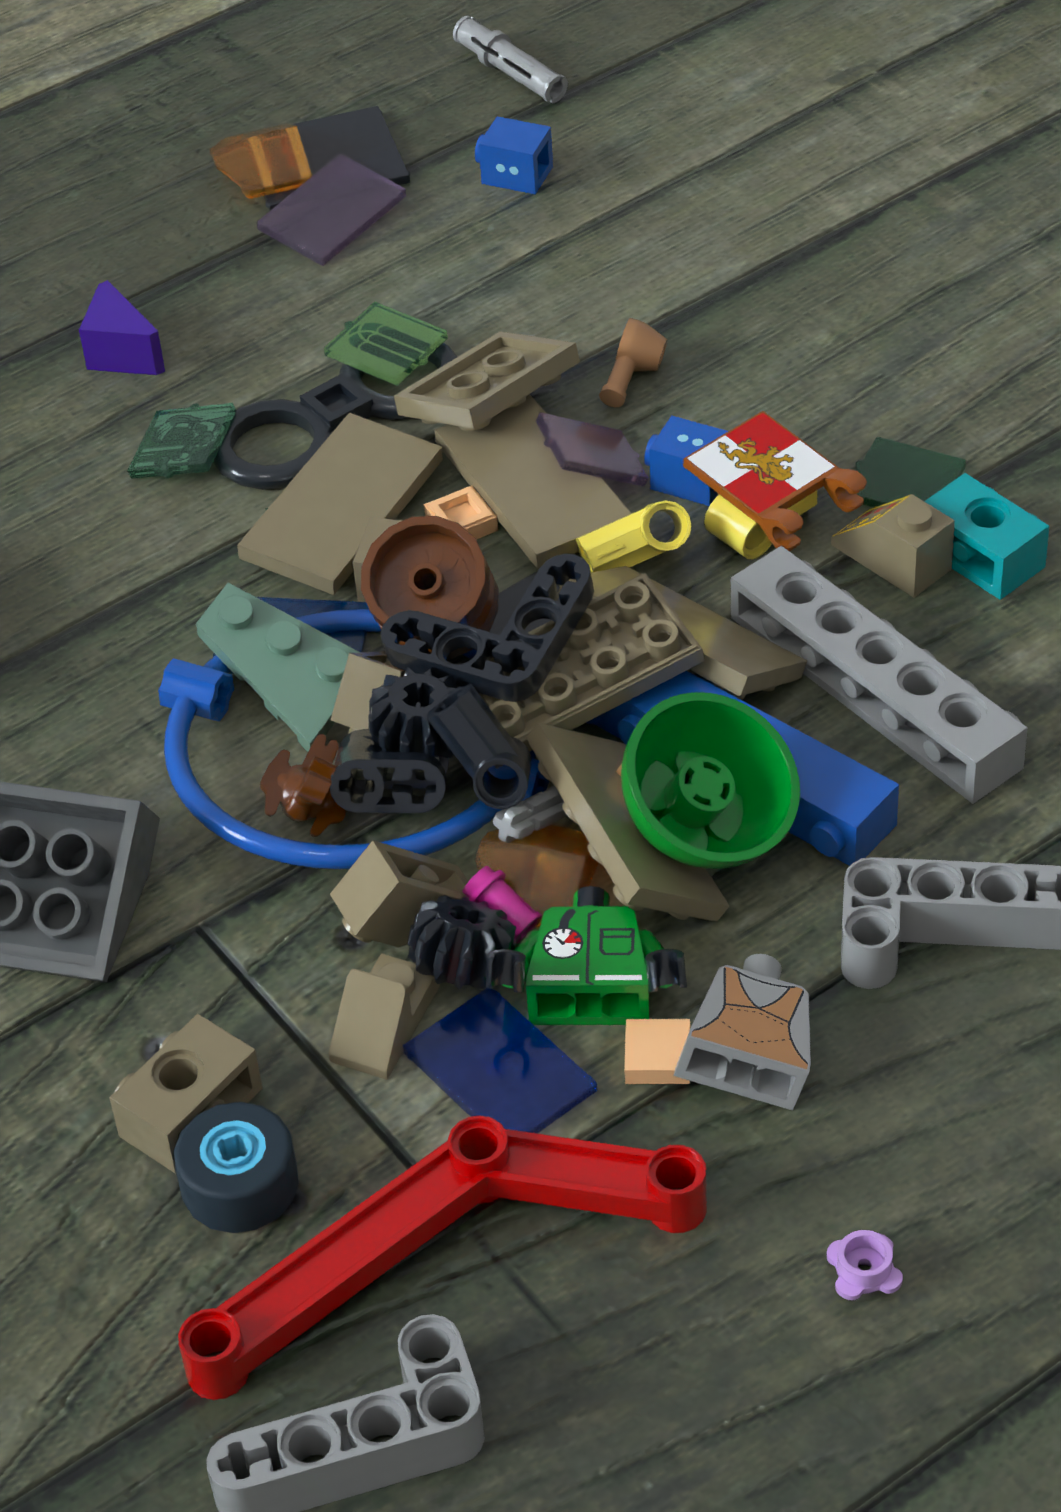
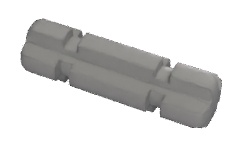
[493,786,566,843]

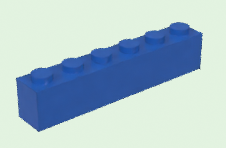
[586,671,899,866]

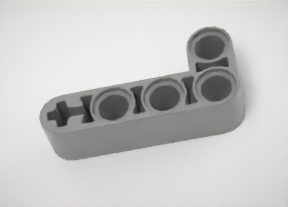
[841,857,1061,989]
[207,1314,485,1512]

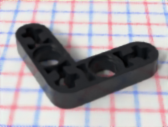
[381,554,594,702]

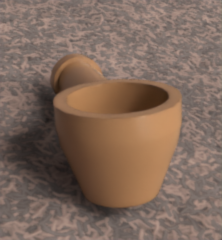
[599,318,668,407]

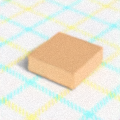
[424,485,498,540]
[624,1019,690,1084]

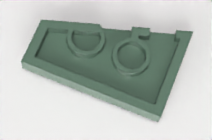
[196,583,359,752]

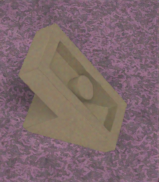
[328,953,440,1080]

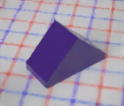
[79,280,165,375]

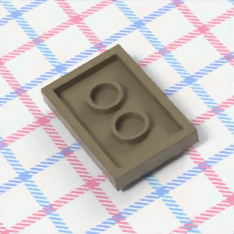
[394,331,580,431]

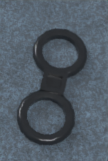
[212,333,457,490]

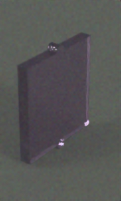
[536,412,649,487]

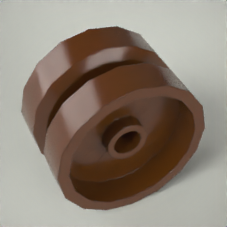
[361,516,499,660]

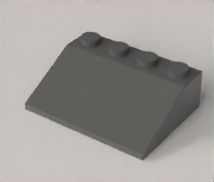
[0,782,160,983]

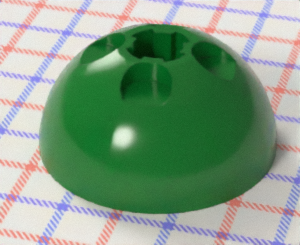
[621,692,800,869]

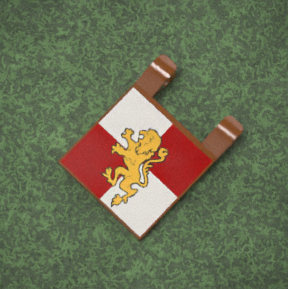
[683,411,867,551]

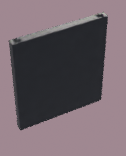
[242,106,410,213]

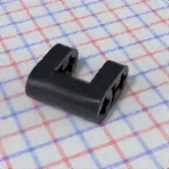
[330,729,449,813]

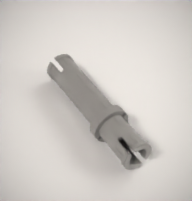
[453,15,568,104]

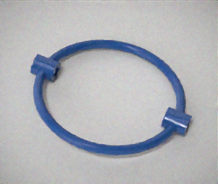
[158,609,549,869]

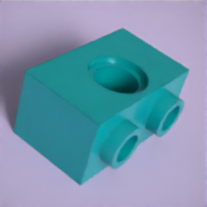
[924,473,1050,600]

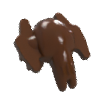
[260,734,347,837]

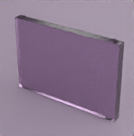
[257,154,406,266]

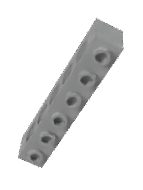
[731,546,1028,804]

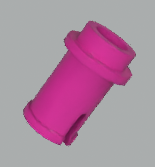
[462,866,542,944]

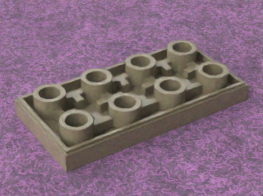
[435,394,632,569]
[237,413,443,595]
[558,566,807,699]
[478,573,705,769]
[527,722,729,921]

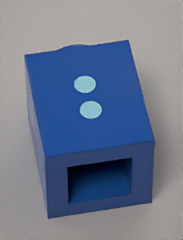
[475,116,553,195]
[644,415,728,506]

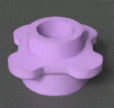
[827,1230,903,1300]

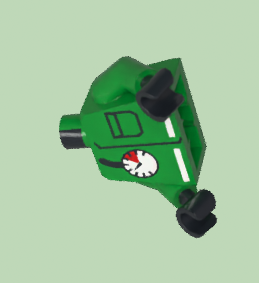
[486,886,687,1025]

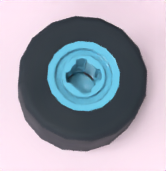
[174,1102,299,1233]

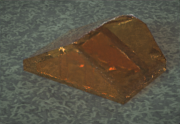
[209,123,313,199]
[475,825,599,927]

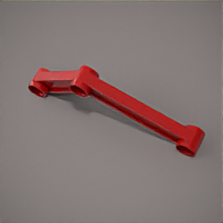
[178,1115,707,1400]

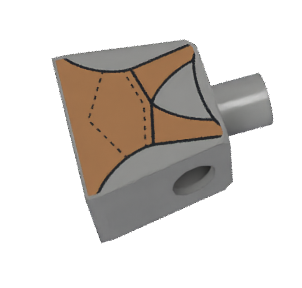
[674,954,811,1110]

